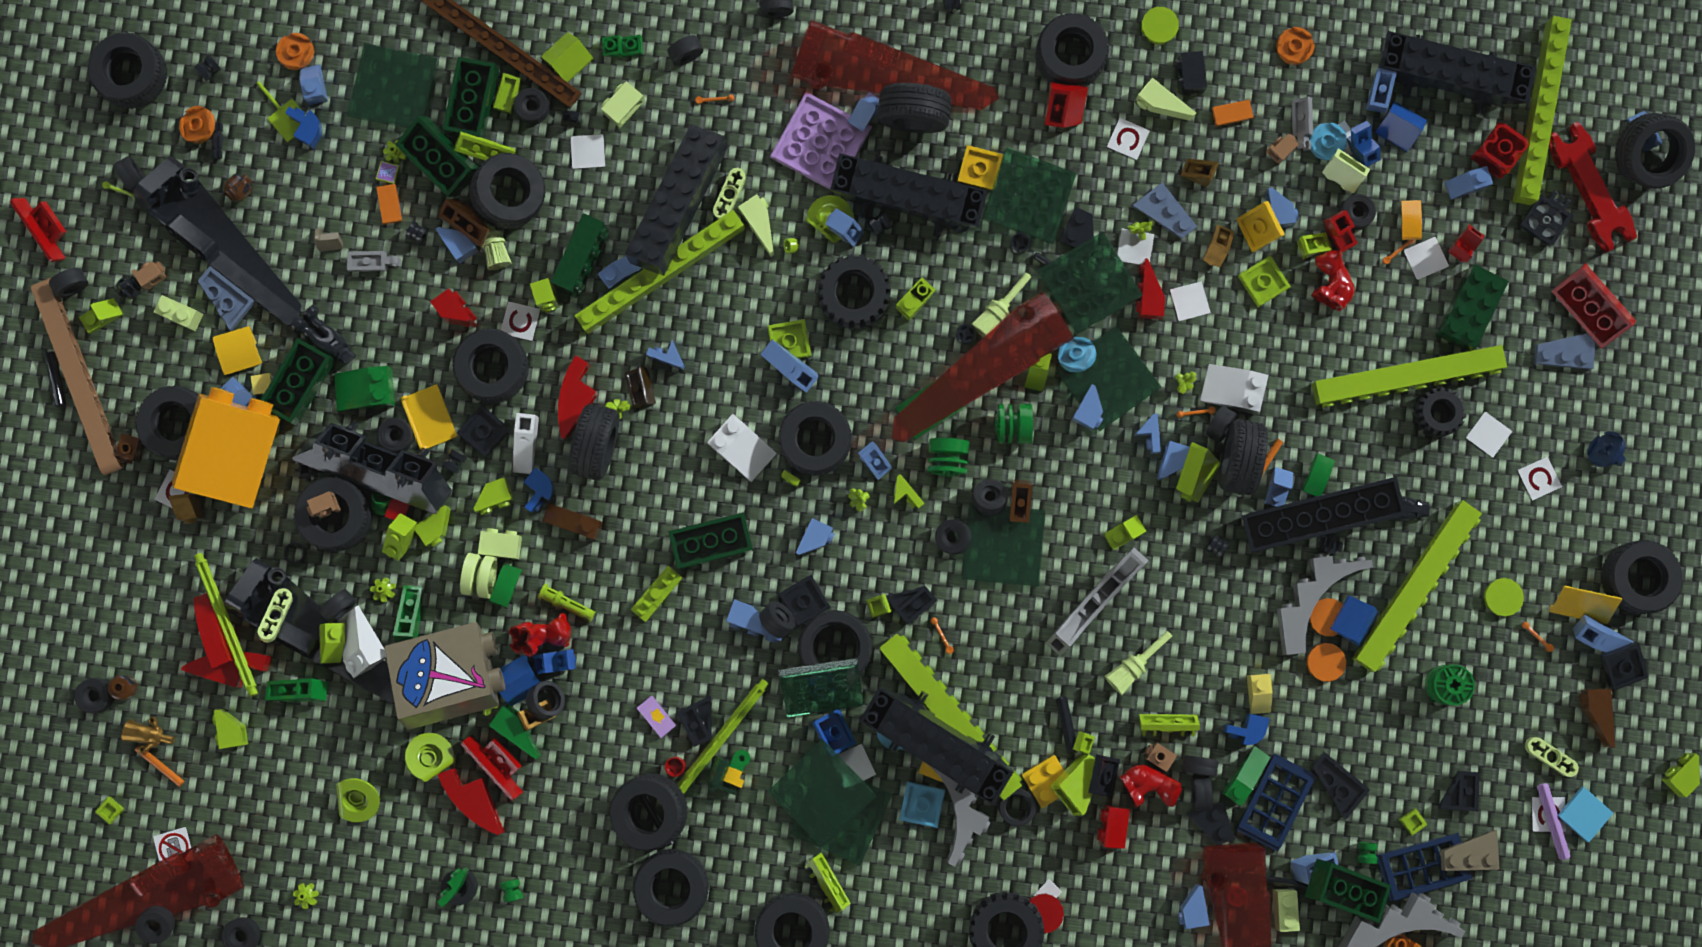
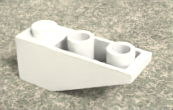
[513,413,539,474]

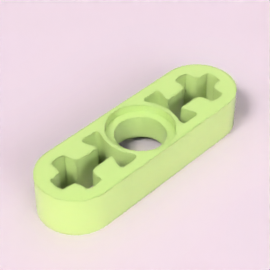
[713,168,746,219]
[258,588,293,643]
[1525,737,1579,777]

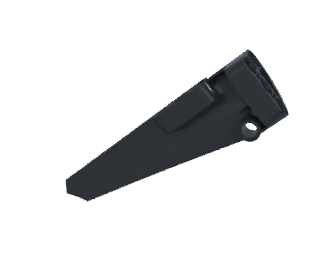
[133,156,301,326]
[225,558,395,705]

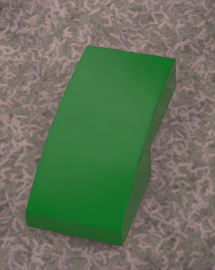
[602,34,643,57]
[1302,453,1335,497]
[489,563,522,609]
[437,868,469,907]

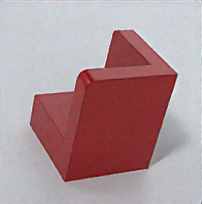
[385,498,410,520]

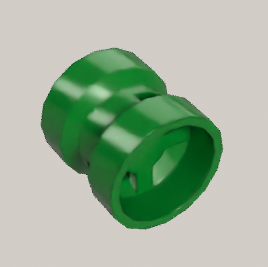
[371,491,391,515]
[1357,842,1378,864]
[500,878,524,903]

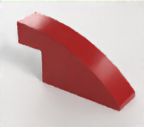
[558,355,599,441]
[194,592,234,669]
[181,652,273,688]
[437,768,505,835]

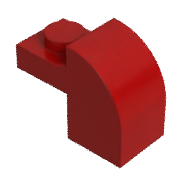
[1324,210,1358,253]
[1448,224,1484,263]

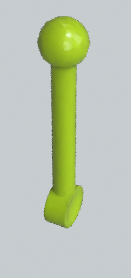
[102,181,135,200]

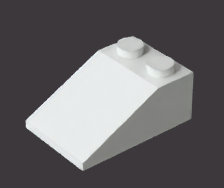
[1200,364,1269,415]
[707,414,777,482]
[339,606,386,678]

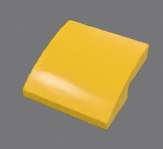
[213,325,262,375]

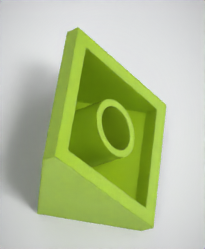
[541,32,594,83]

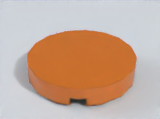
[1276,27,1315,65]
[276,33,315,70]
[179,106,215,144]
[1309,598,1343,637]
[1306,643,1346,682]

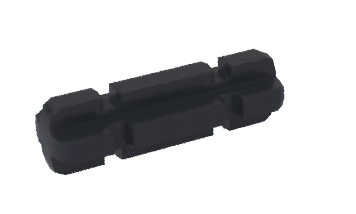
[211,122,223,160]

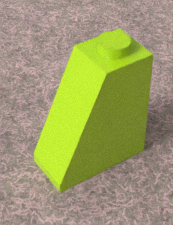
[1176,442,1221,503]
[1050,754,1095,816]

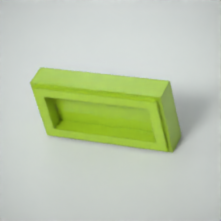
[493,73,522,115]

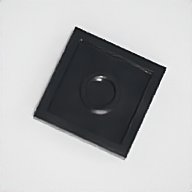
[457,404,511,458]
[778,575,831,627]
[1600,641,1648,691]
[1088,754,1120,797]

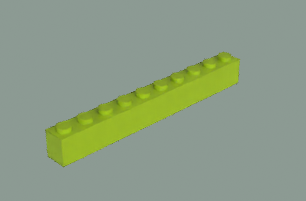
[1513,15,1572,205]
[574,210,745,334]
[1311,345,1507,408]
[1352,500,1482,672]
[879,634,1022,800]

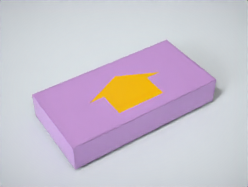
[637,696,677,738]

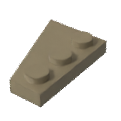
[1440,830,1499,871]

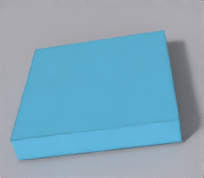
[899,781,945,828]
[1558,787,1613,842]

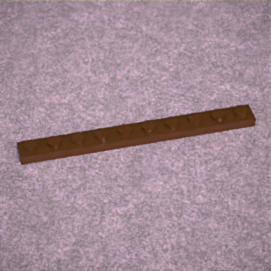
[420,0,582,109]

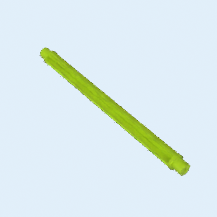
[194,553,258,697]
[677,678,769,793]

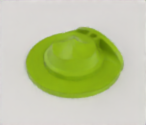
[806,195,854,243]
[405,733,455,782]
[336,778,380,822]

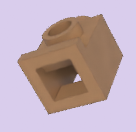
[1266,134,1299,164]
[131,261,167,290]
[307,491,341,518]

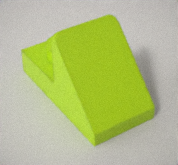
[1297,232,1332,259]
[79,298,124,334]
[1024,350,1052,392]
[894,474,925,510]
[1104,515,1146,550]

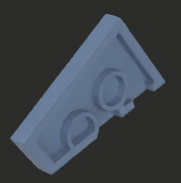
[1132,183,1198,240]
[198,266,256,331]
[1534,331,1596,370]

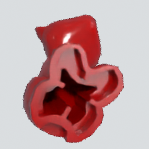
[1311,250,1355,311]
[508,613,571,657]
[1120,764,1182,807]

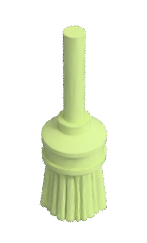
[482,220,512,270]
[971,273,1031,341]
[1104,631,1172,695]

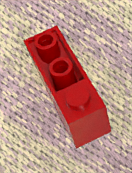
[1136,258,1165,320]

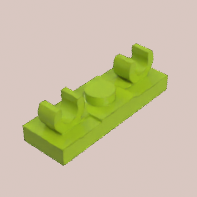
[454,132,516,160]
[631,566,683,622]
[1139,714,1200,737]
[804,852,851,913]

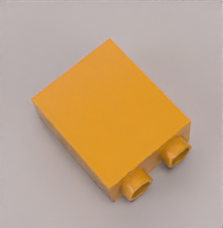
[172,387,280,509]

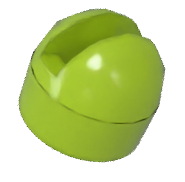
[784,238,800,254]

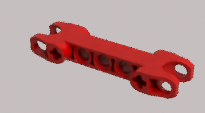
[1549,122,1637,253]

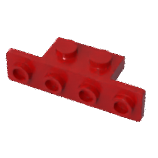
[9,198,67,262]
[460,735,523,801]

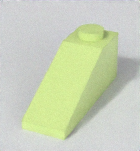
[1136,78,1196,121]
[738,194,774,257]

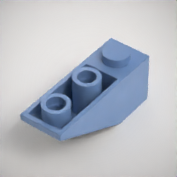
[760,339,818,393]
[726,599,782,643]
[1573,614,1633,653]

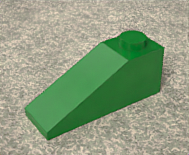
[393,585,423,643]
[265,678,328,702]
[489,705,541,760]
[1221,746,1270,806]

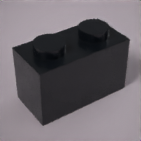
[1175,51,1207,95]

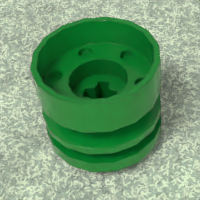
[995,404,1033,444]
[927,438,969,477]
[1425,665,1475,705]

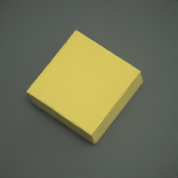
[251,373,272,396]

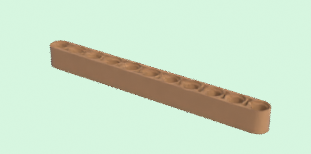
[31,278,124,476]

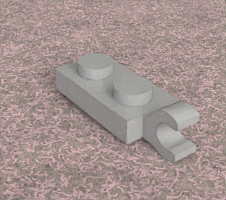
[1292,96,1313,151]
[347,251,401,272]

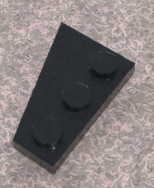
[1311,752,1370,820]

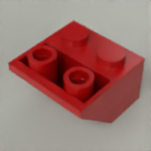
[1044,82,1088,128]
[430,288,478,328]
[1097,805,1130,849]

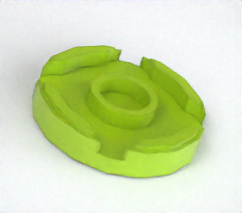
[1141,7,1179,45]
[1483,578,1524,617]

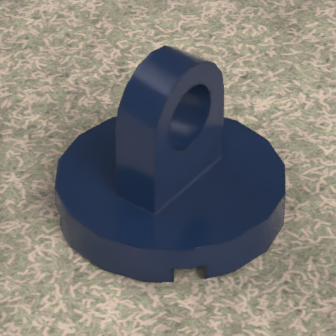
[1587,431,1626,467]

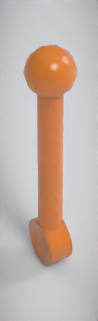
[695,94,734,105]
[1382,240,1415,264]
[1176,406,1216,418]
[930,617,954,654]
[1522,622,1554,652]

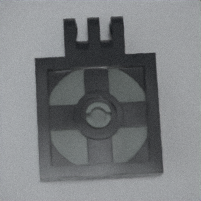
[1519,190,1573,247]

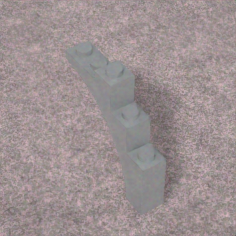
[1046,548,1149,656]
[1277,553,1373,655]
[926,763,990,867]
[1339,892,1465,947]

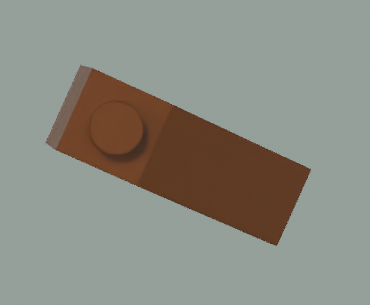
[438,198,490,247]
[542,503,603,541]
[1579,689,1615,748]

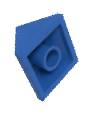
[1375,101,1427,152]
[1330,595,1379,647]
[499,655,541,706]
[812,709,856,758]

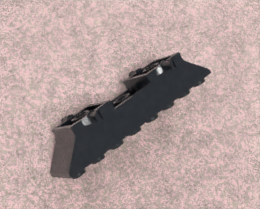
[1379,31,1536,115]
[830,153,988,237]
[292,421,452,514]
[859,687,1014,806]

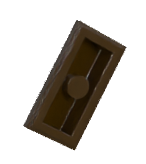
[625,367,656,409]

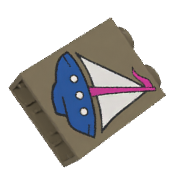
[385,622,505,730]

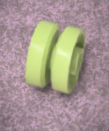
[460,553,498,599]

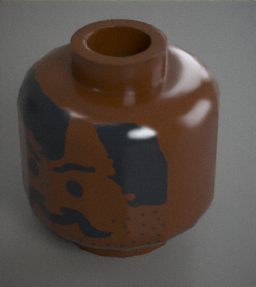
[223,174,252,202]
[108,675,138,700]

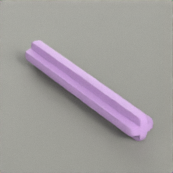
[1537,783,1570,860]

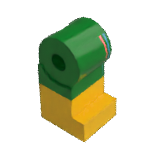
[723,750,751,788]

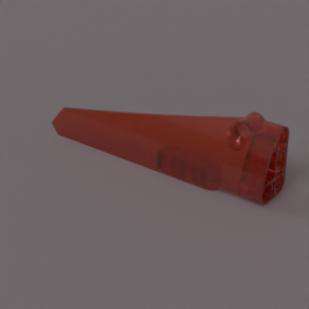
[790,20,999,110]
[892,291,1074,442]
[32,834,244,947]
[1202,843,1271,947]

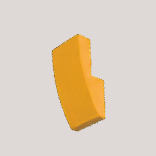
[1401,200,1422,240]

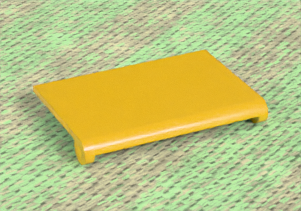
[400,384,458,451]
[1549,586,1622,625]

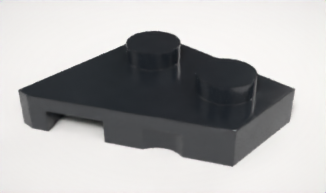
[1060,207,1095,257]
[886,586,938,626]
[677,695,712,747]
[1438,771,1480,812]
[1187,801,1235,845]

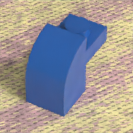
[285,107,322,149]
[1347,121,1381,167]
[524,467,555,513]
[533,649,576,675]
[1223,714,1269,745]

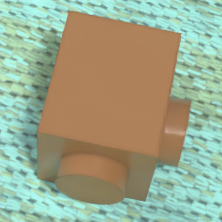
[1144,742,1177,772]

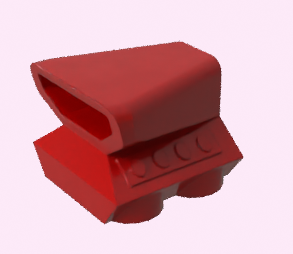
[1471,122,1529,179]

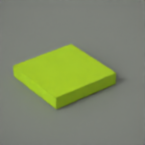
[1238,255,1291,307]
[767,319,812,359]

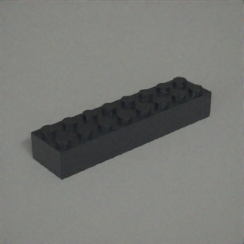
[625,124,729,276]
[1242,477,1407,554]

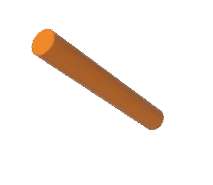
[1262,439,1283,475]
[134,745,185,787]

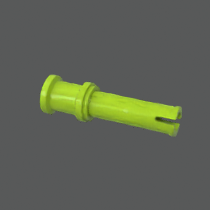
[537,583,596,622]

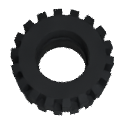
[1412,388,1467,438]

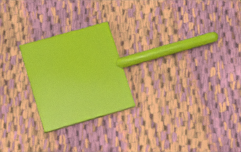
[257,81,306,142]

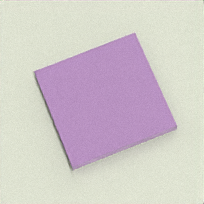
[770,92,872,190]

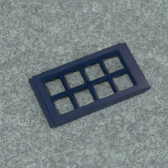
[1236,753,1316,852]
[1376,833,1472,901]

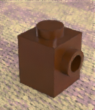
[115,433,145,464]

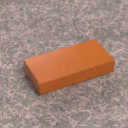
[1212,100,1254,127]
[376,184,403,225]

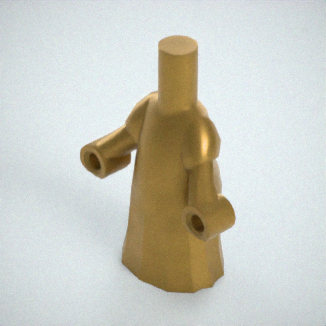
[121,717,175,755]

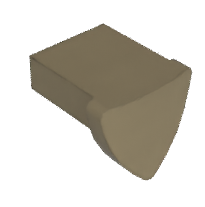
[315,228,343,252]

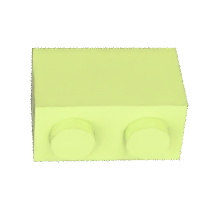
[601,81,645,128]
[1322,148,1370,194]
[154,295,204,331]
[478,528,522,559]
[1272,888,1300,932]

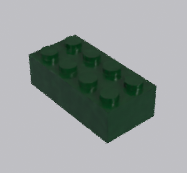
[442,57,499,138]
[395,116,479,197]
[551,213,609,298]
[1436,264,1509,351]
[261,338,336,426]
[668,512,754,570]
[1305,859,1391,923]

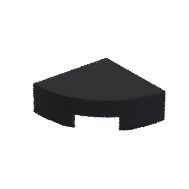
[562,111,582,124]

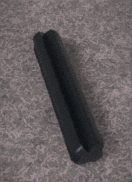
[44,351,66,407]
[1056,696,1078,754]

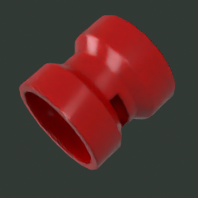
[665,756,686,777]

